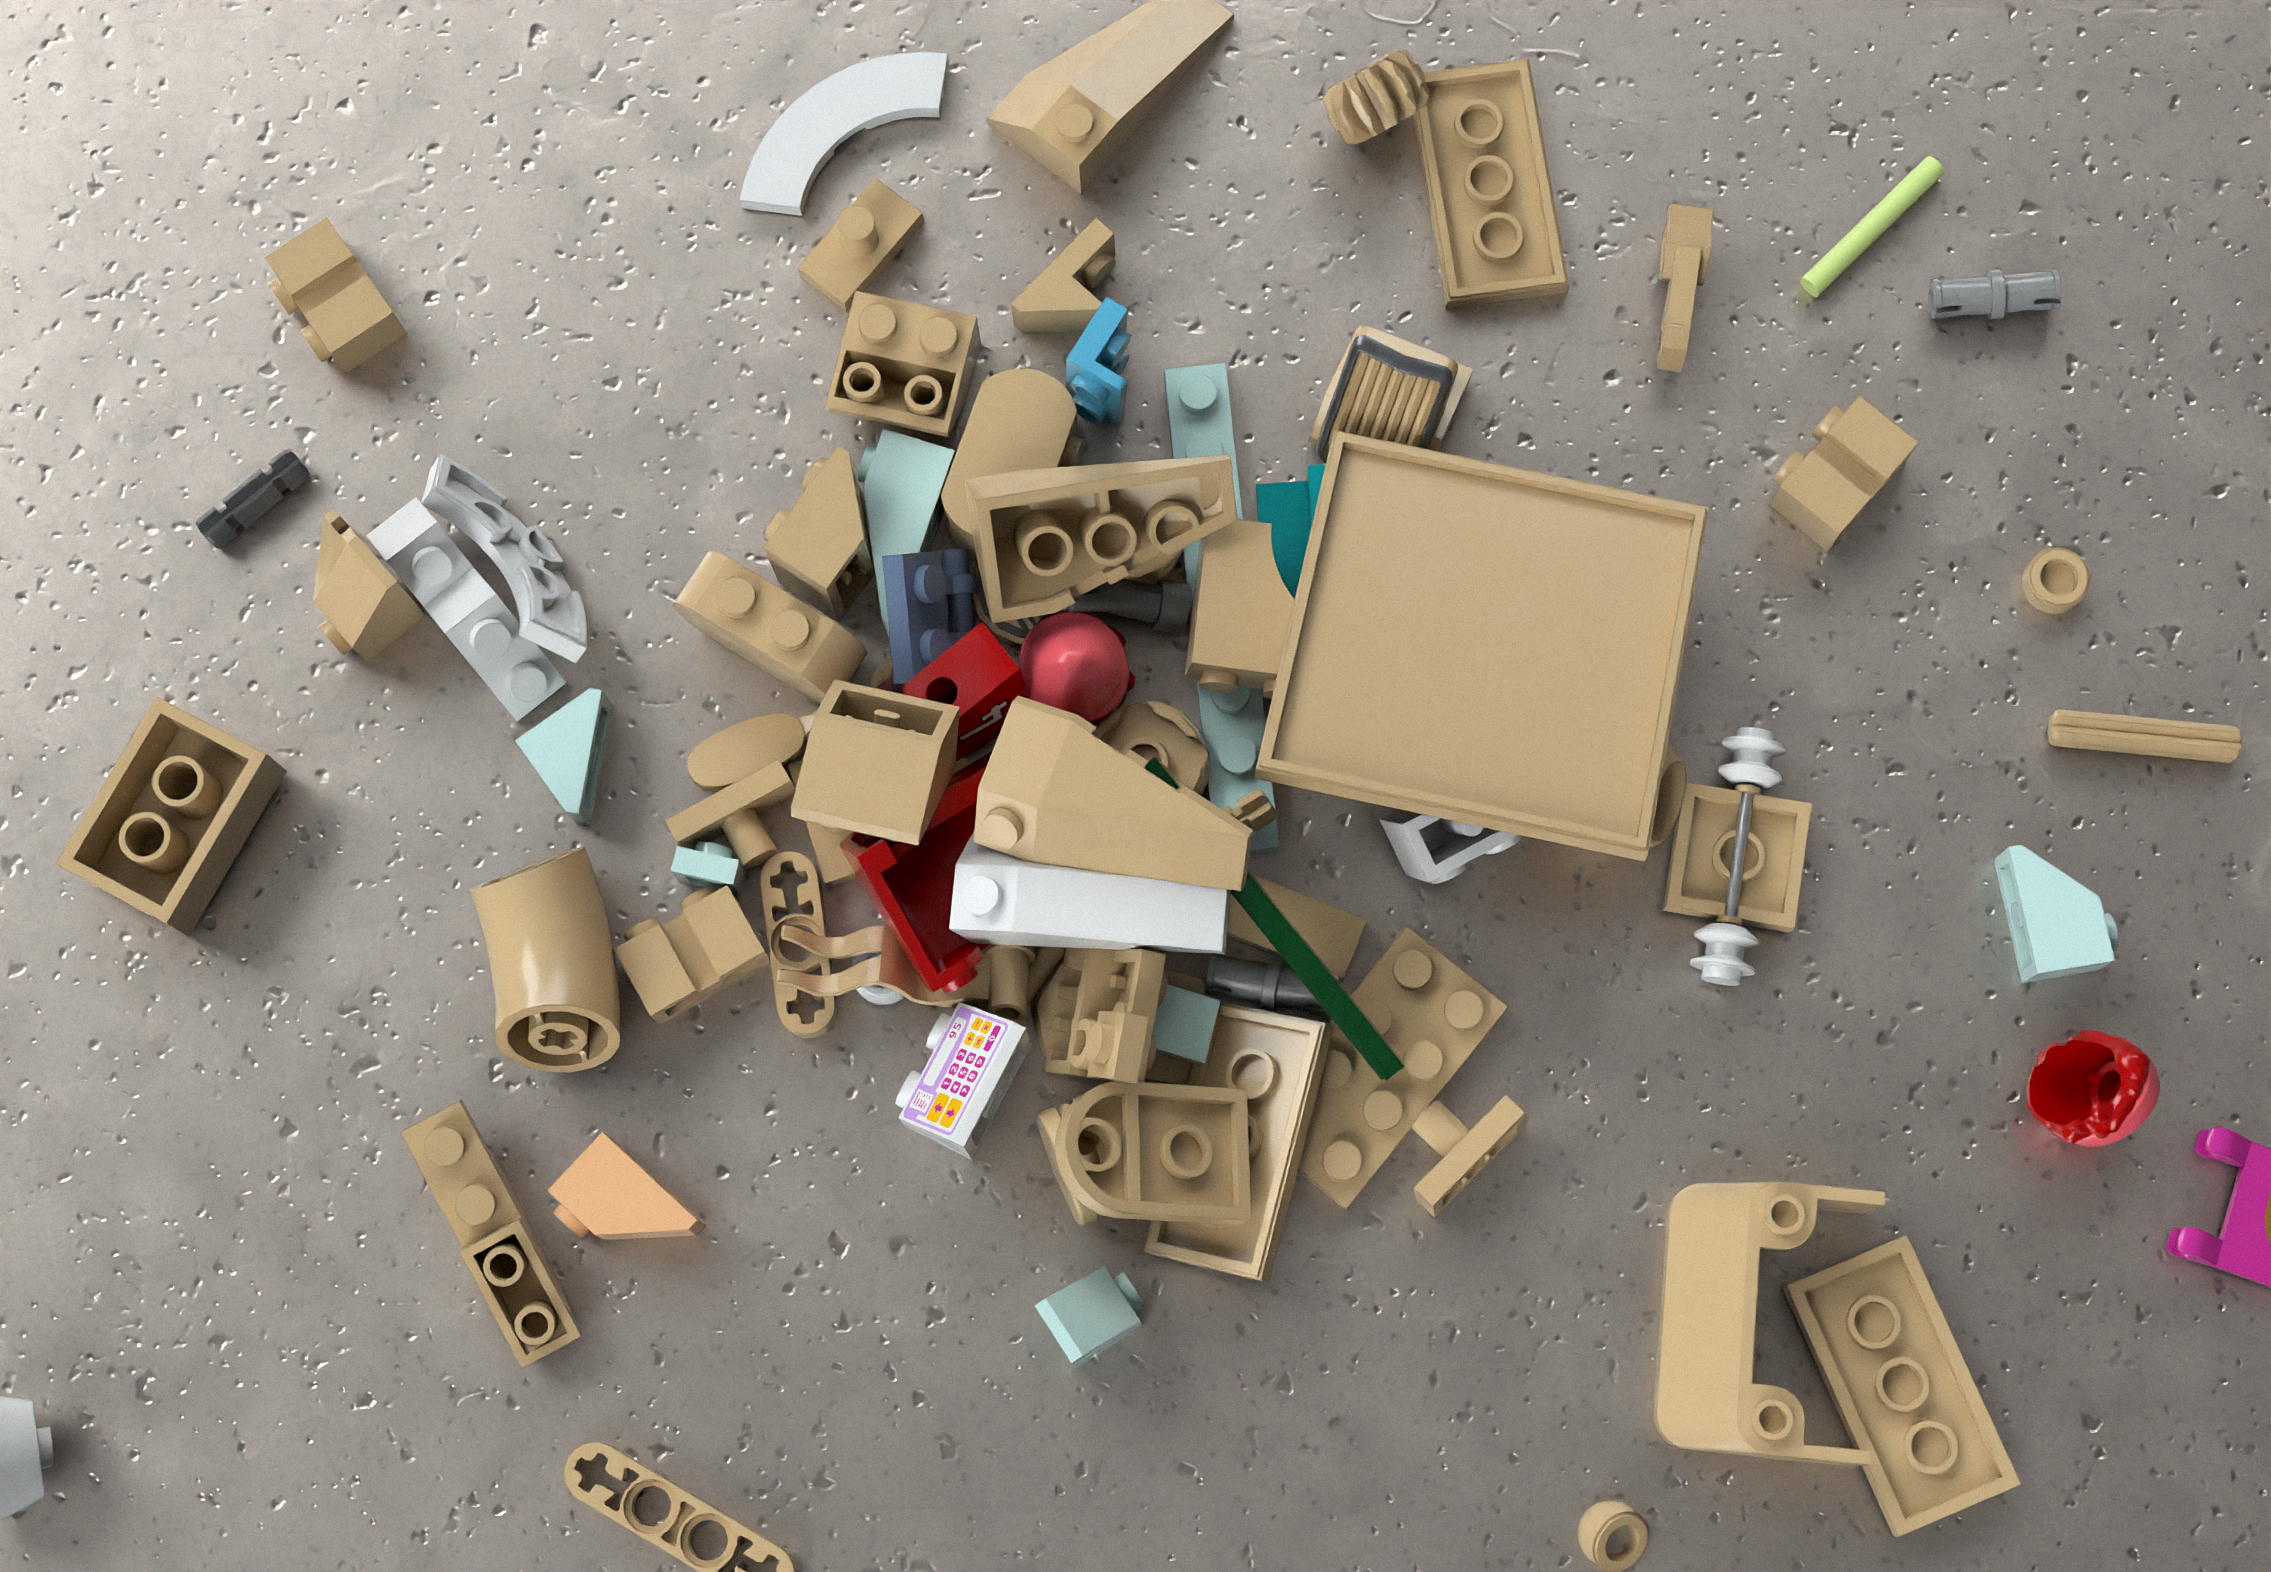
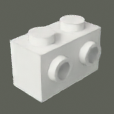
[1379,809,1521,884]

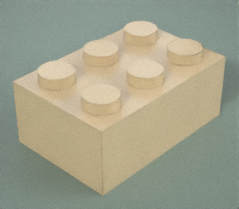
[56,696,287,936]

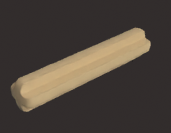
[2047,709,2242,763]

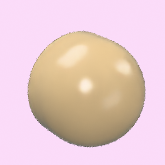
[1578,1500,1649,1572]

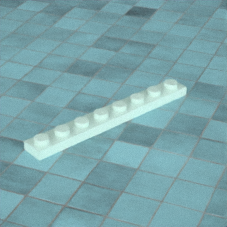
[1164,363,1279,854]

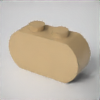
[941,368,1085,559]
[673,551,868,704]

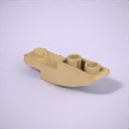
[400,1099,582,1368]

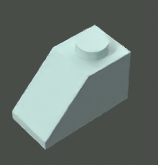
[1994,845,2118,984]
[1035,1266,1145,1369]

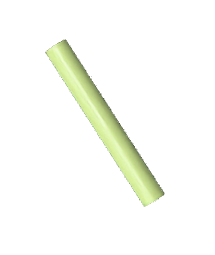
[1800,156,1945,297]

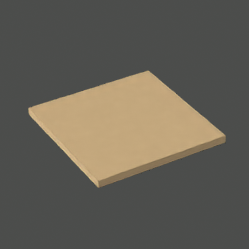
[1255,430,1709,862]

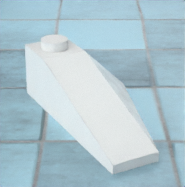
[949,832,1231,954]

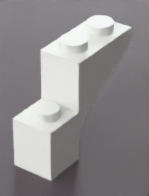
[366,497,567,721]

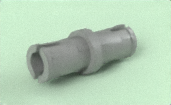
[1928,269,2062,319]
[1205,953,1339,1017]

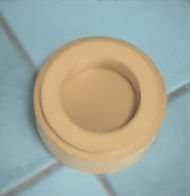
[2022,548,2090,614]

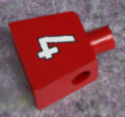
[902,622,1030,762]

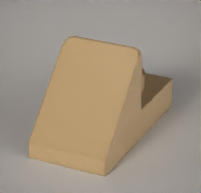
[1011,217,1115,333]

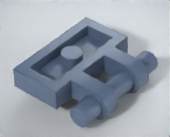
[882,548,978,684]

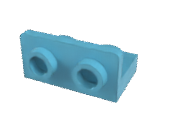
[1065,296,1131,427]

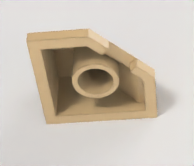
[313,508,426,664]

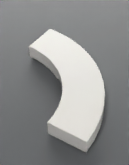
[740,52,949,216]
[421,454,588,663]

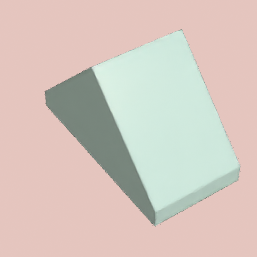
[515,688,613,827]

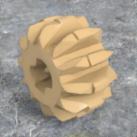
[1322,49,1431,144]

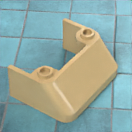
[1653,1182,1886,1466]

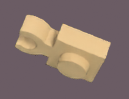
[1071,1011,1150,1084]

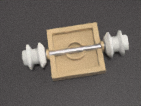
[1663,727,1812,986]

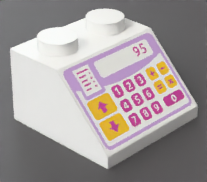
[895,1002,1032,1161]

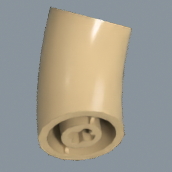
[469,846,620,1073]

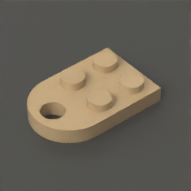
[1055,1081,1251,1225]

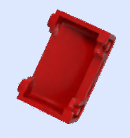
[840,751,992,993]

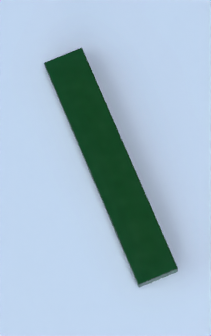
[1144,757,1405,1081]

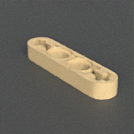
[564,1442,797,1572]

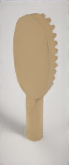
[686,710,817,793]

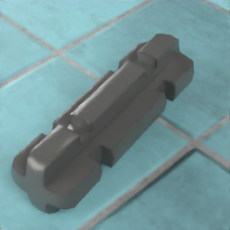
[196,449,310,548]

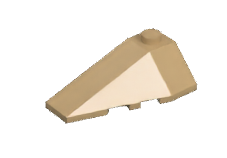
[987,0,1234,195]
[965,455,1237,623]
[974,696,1253,891]

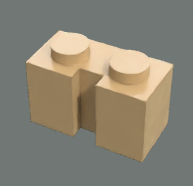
[264,217,407,374]
[1769,395,1919,552]
[613,885,771,1025]

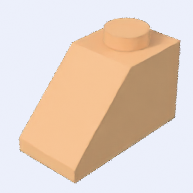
[547,1132,706,1240]

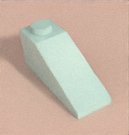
[858,428,955,638]

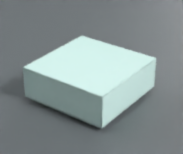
[1152,984,1221,1064]

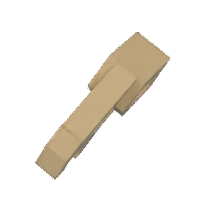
[1657,203,1713,372]

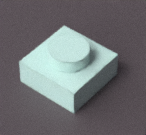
[670,841,747,896]

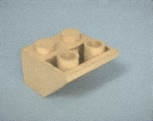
[825,291,981,437]
[763,445,875,623]
[791,679,960,846]

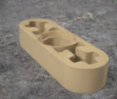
[760,851,838,1038]

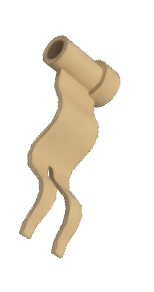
[776,925,1036,1023]

